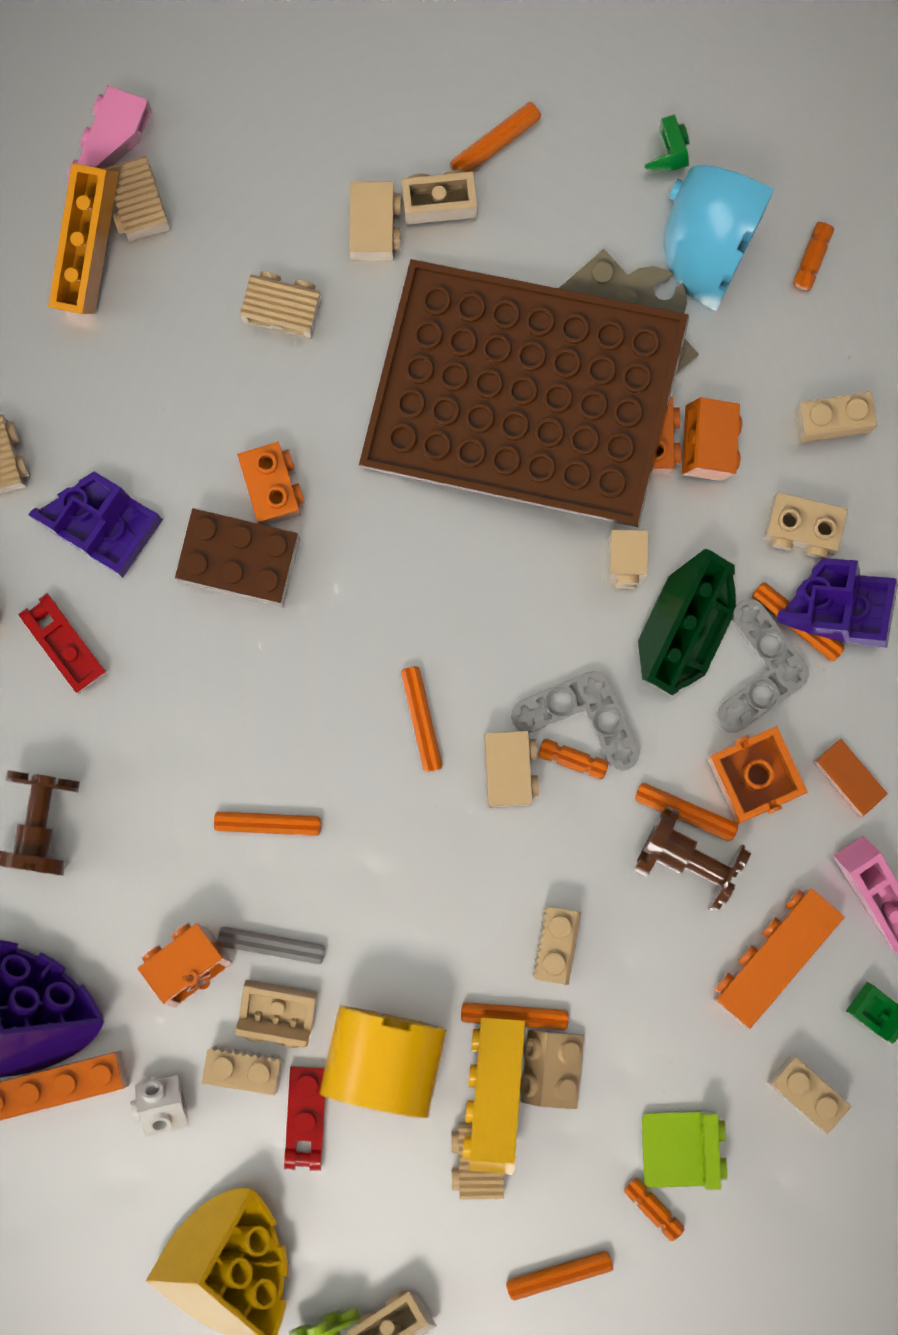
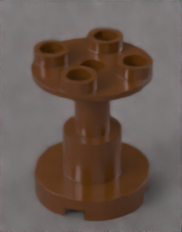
[0,770,80,876]
[633,805,751,911]

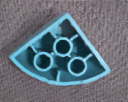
[663,165,774,311]

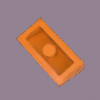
[813,739,888,817]

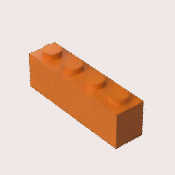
[713,888,845,1029]
[0,1051,129,1121]

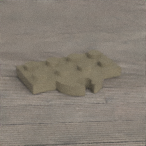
[559,249,699,376]

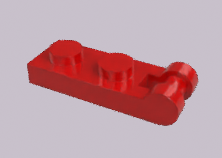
[18,593,107,695]
[284,1066,325,1172]

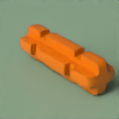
[793,221,834,291]
[538,739,609,779]
[624,1178,685,1242]

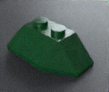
[638,549,736,696]

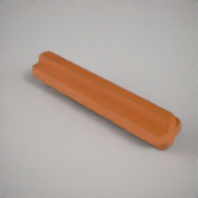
[450,102,541,172]
[752,582,845,661]
[401,666,442,773]
[635,783,738,841]
[214,811,321,836]
[461,1002,569,1030]
[506,1251,613,1301]

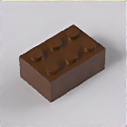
[175,508,300,608]

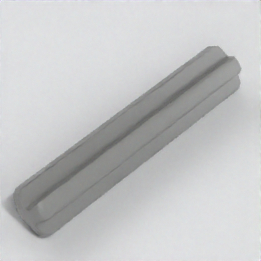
[217,927,325,964]

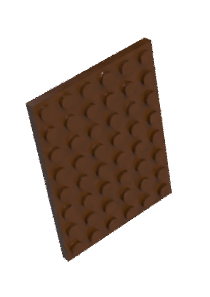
[359,259,690,528]

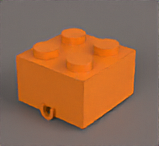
[706,726,808,824]
[137,923,233,1007]

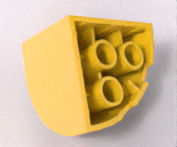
[146,1188,289,1335]

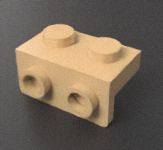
[235,980,317,1048]
[520,1030,584,1109]

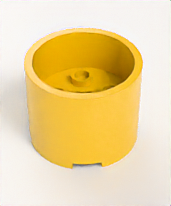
[319,1005,446,1118]

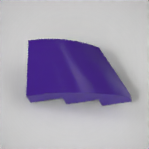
[28,471,163,578]
[777,558,898,648]

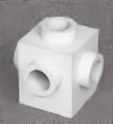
[130,1075,189,1136]

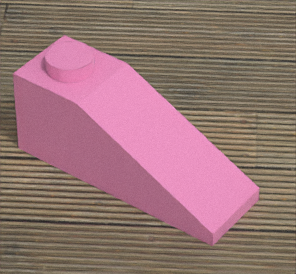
[833,836,898,954]

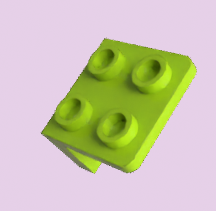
[641,1111,727,1190]

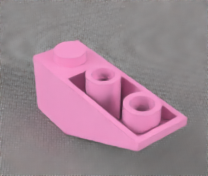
[68,86,152,180]

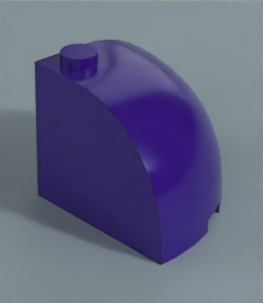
[0,940,105,1078]

